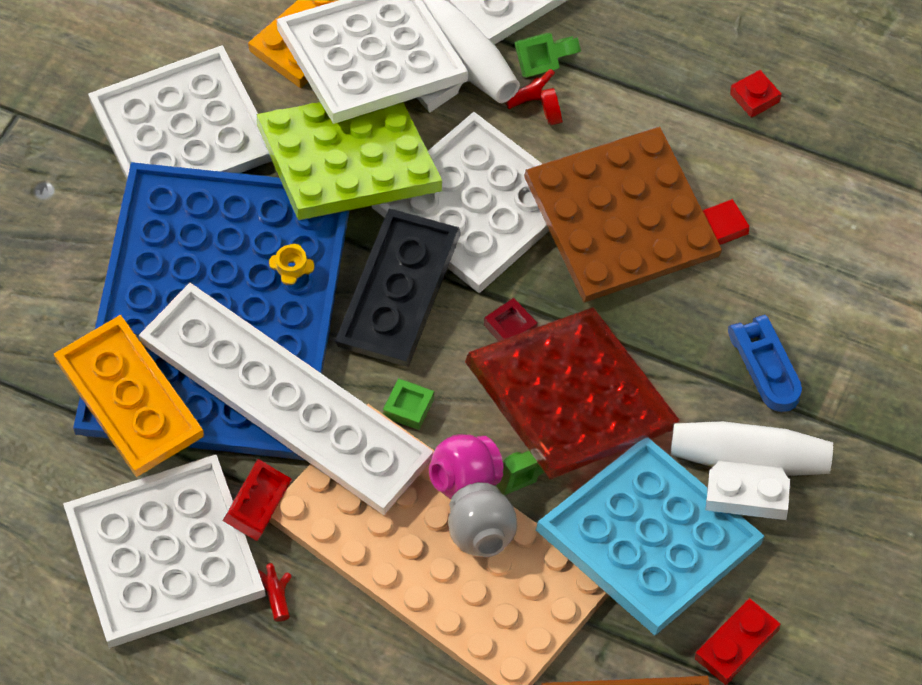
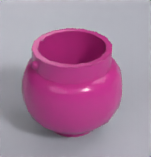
[429,434,504,500]

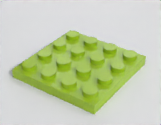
[256,102,442,220]

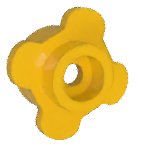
[269,244,315,285]

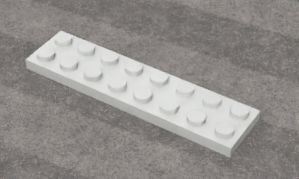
[139,283,433,515]

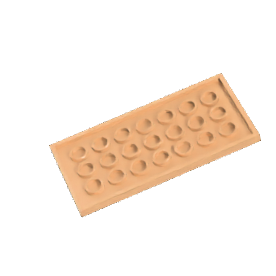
[269,404,609,685]

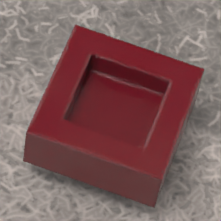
[484,297,538,351]

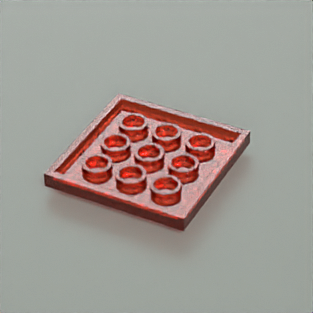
[465,307,680,480]

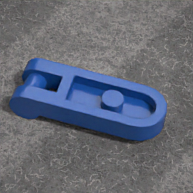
[728,314,802,412]

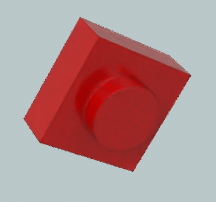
[730,70,782,118]

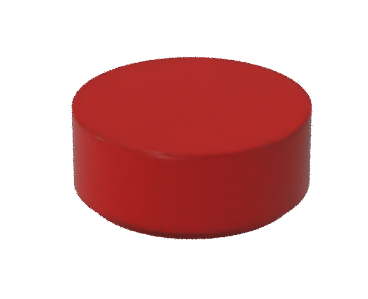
[540,88,563,126]

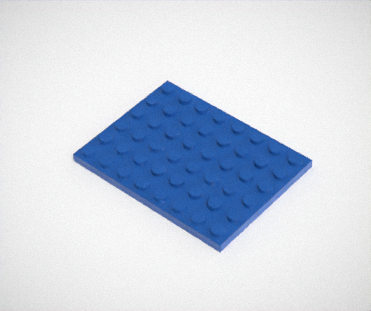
[73,162,350,460]

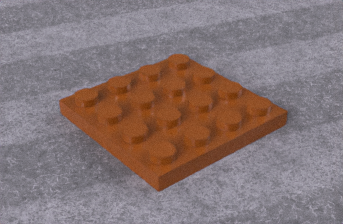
[524,126,722,303]

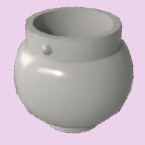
[448,482,517,557]

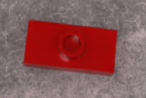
[222,459,292,541]

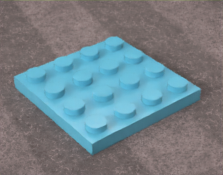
[536,436,764,635]

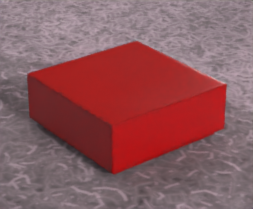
[702,199,750,245]

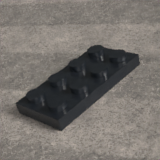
[335,208,461,367]

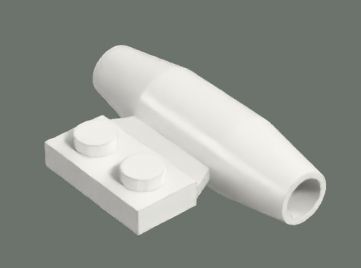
[417,0,520,113]
[671,421,833,520]

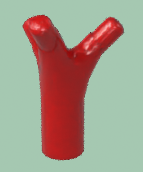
[505,69,555,109]
[257,563,292,622]

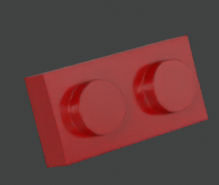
[695,598,781,685]

